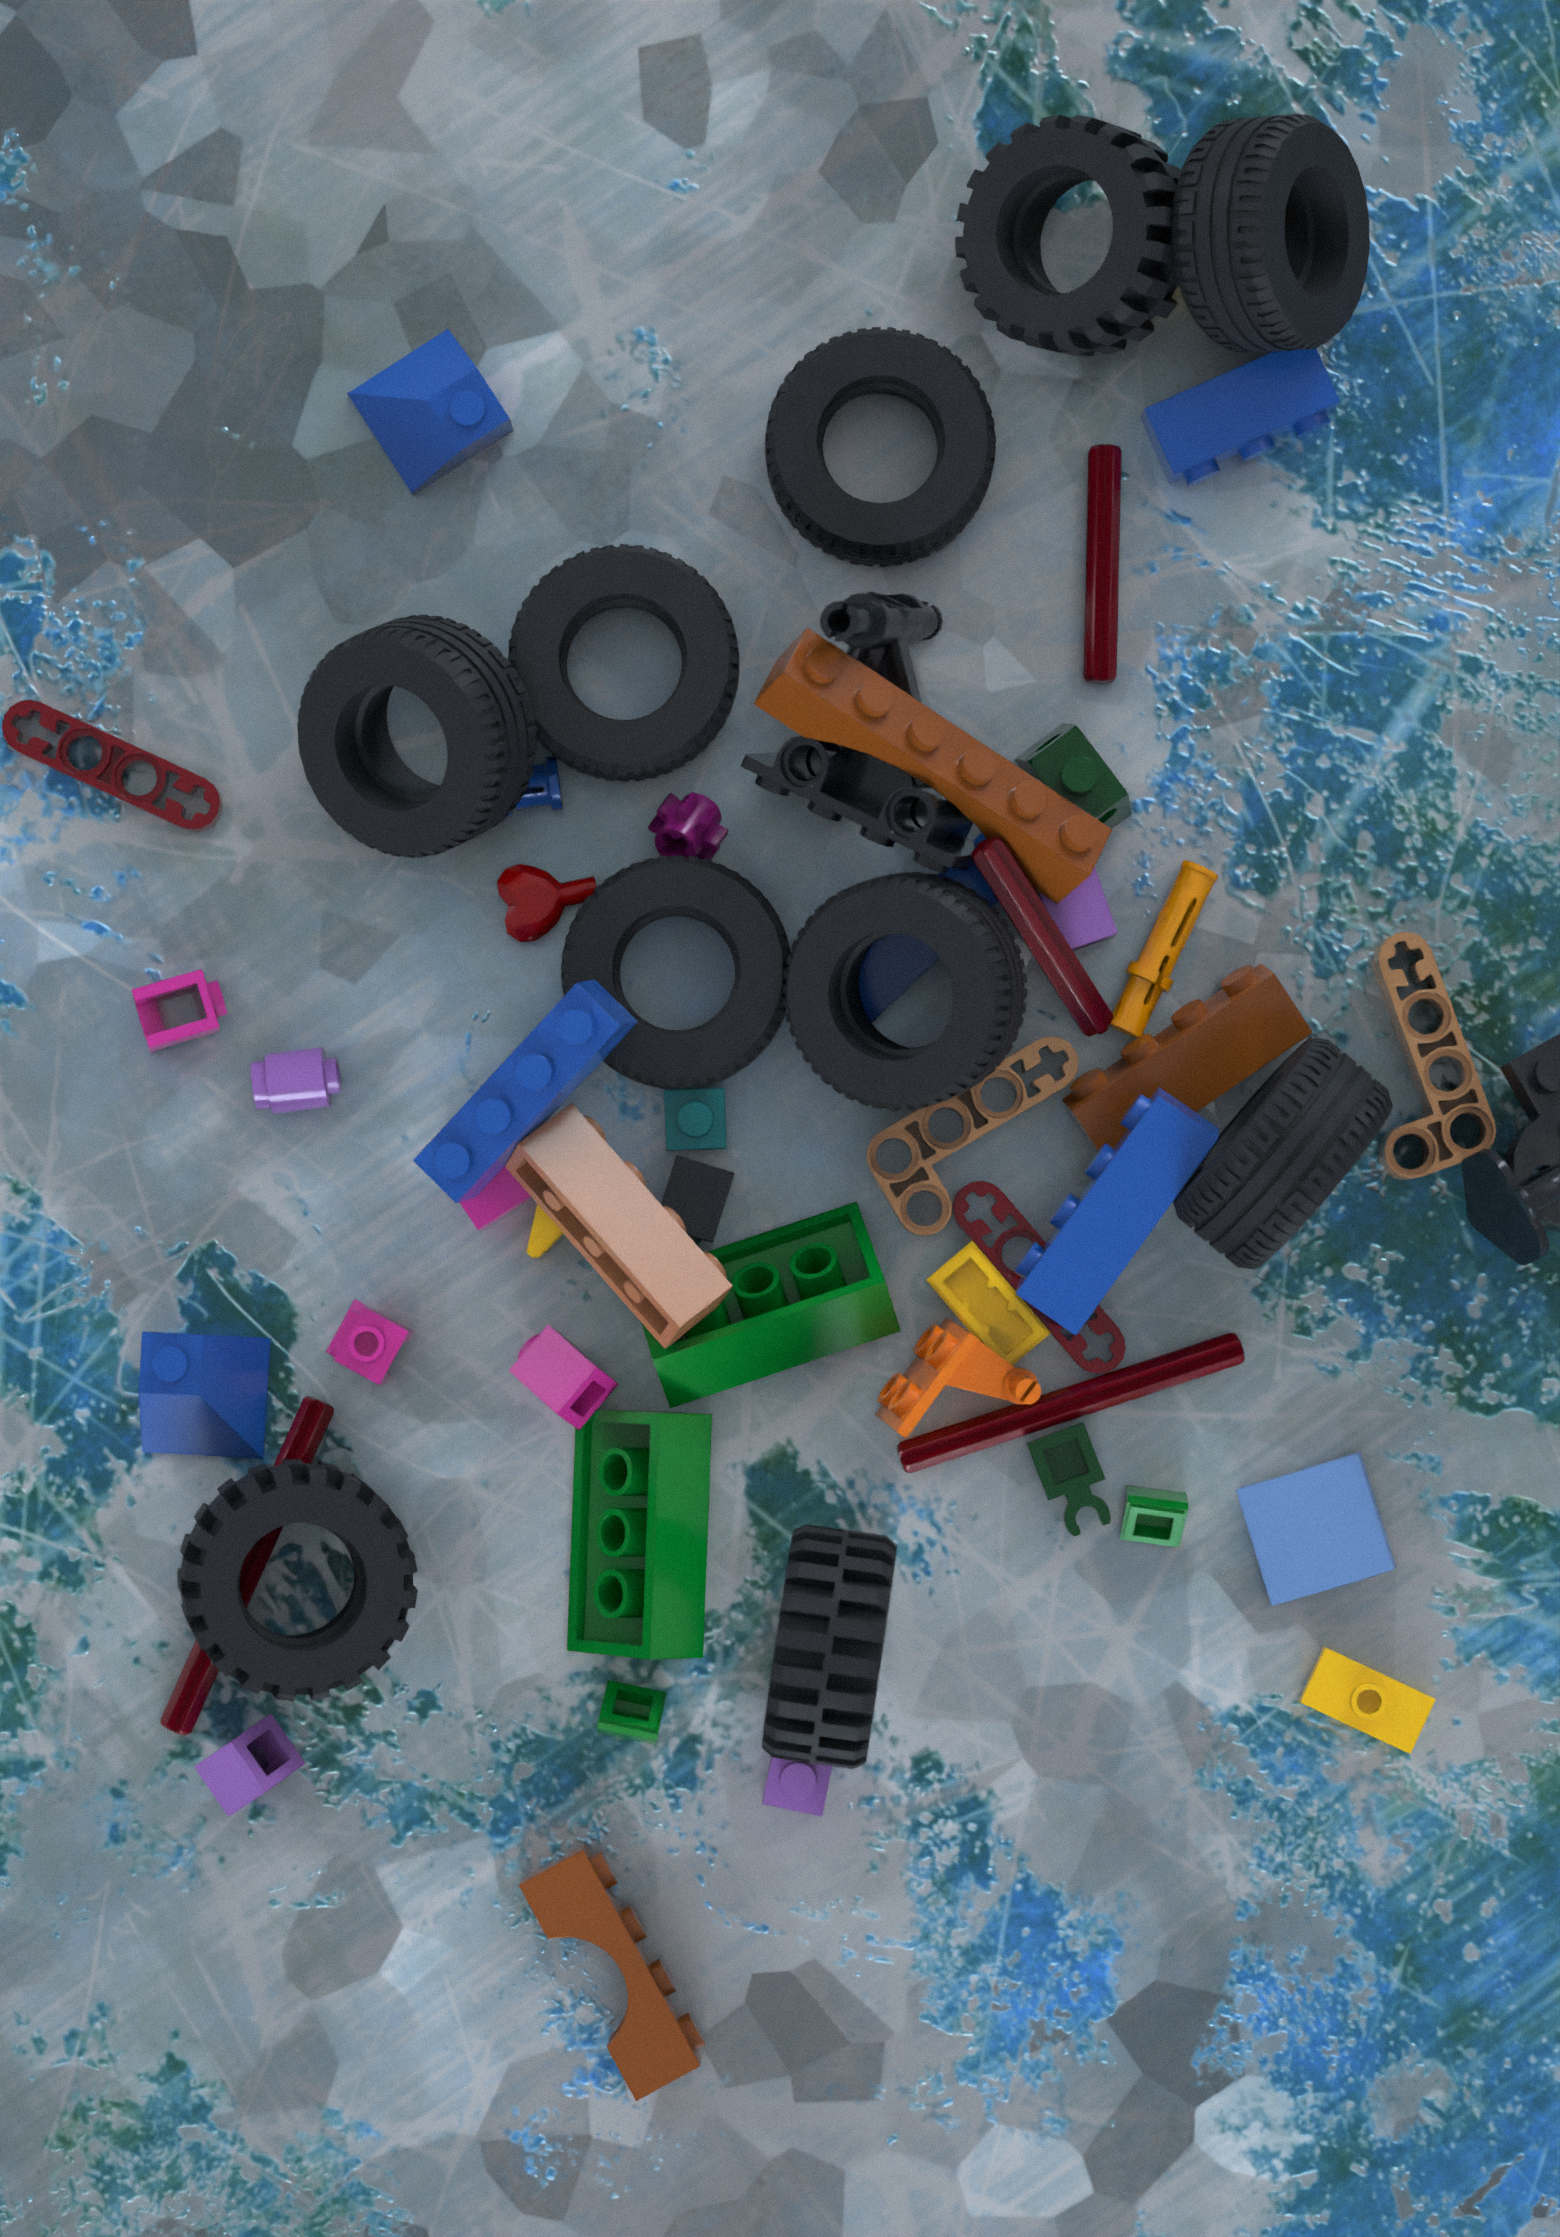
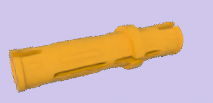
[1109,860,1219,1038]

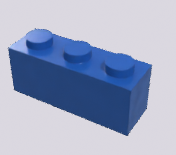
[1140,348,1340,486]

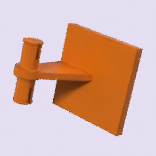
[874,1318,1041,1438]

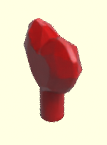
[496,864,597,942]

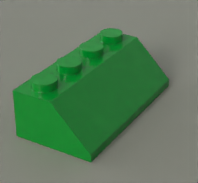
[641,1201,901,1408]
[567,1409,712,1660]

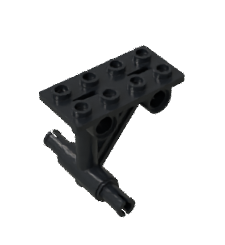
[741,591,978,873]

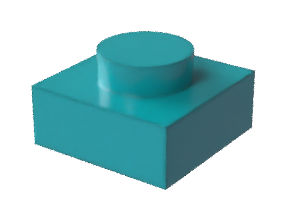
[664,1088,727,1151]

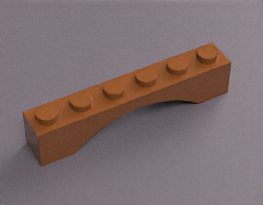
[753,627,1112,904]

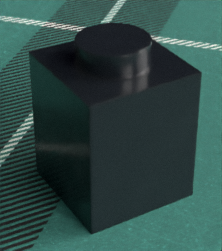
[661,1155,735,1247]

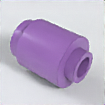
[250,1047,342,1114]

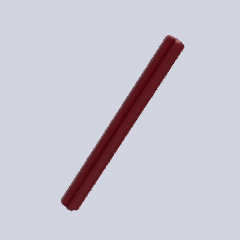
[897,1333,1245,1473]
[160,1396,334,1736]

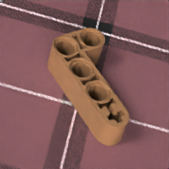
[1372,932,1496,1180]
[866,1036,1079,1236]

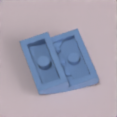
[1236,1452,1396,1606]

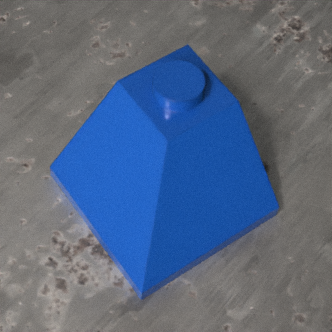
[347,329,514,495]
[138,1331,271,1459]

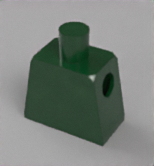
[1014,723,1131,829]

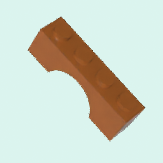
[519,1843,706,2101]

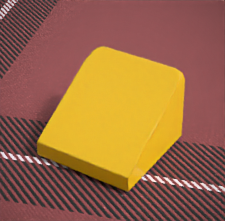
[526,1204,563,1259]

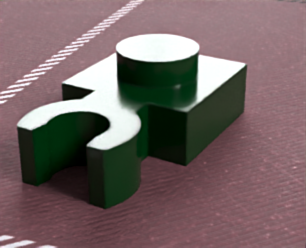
[1026,1422,1111,1537]

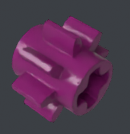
[648,792,728,860]

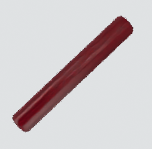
[1083,444,1122,683]
[971,836,1114,1037]

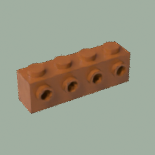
[1061,963,1313,1152]

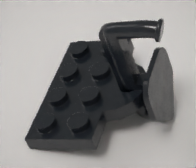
[1462,1033,1560,1265]

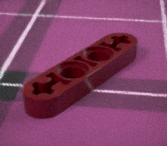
[2,700,223,832]
[952,1181,1126,1374]

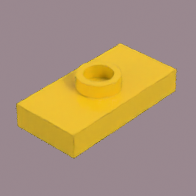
[926,1241,1051,1365]
[1298,1646,1436,1754]

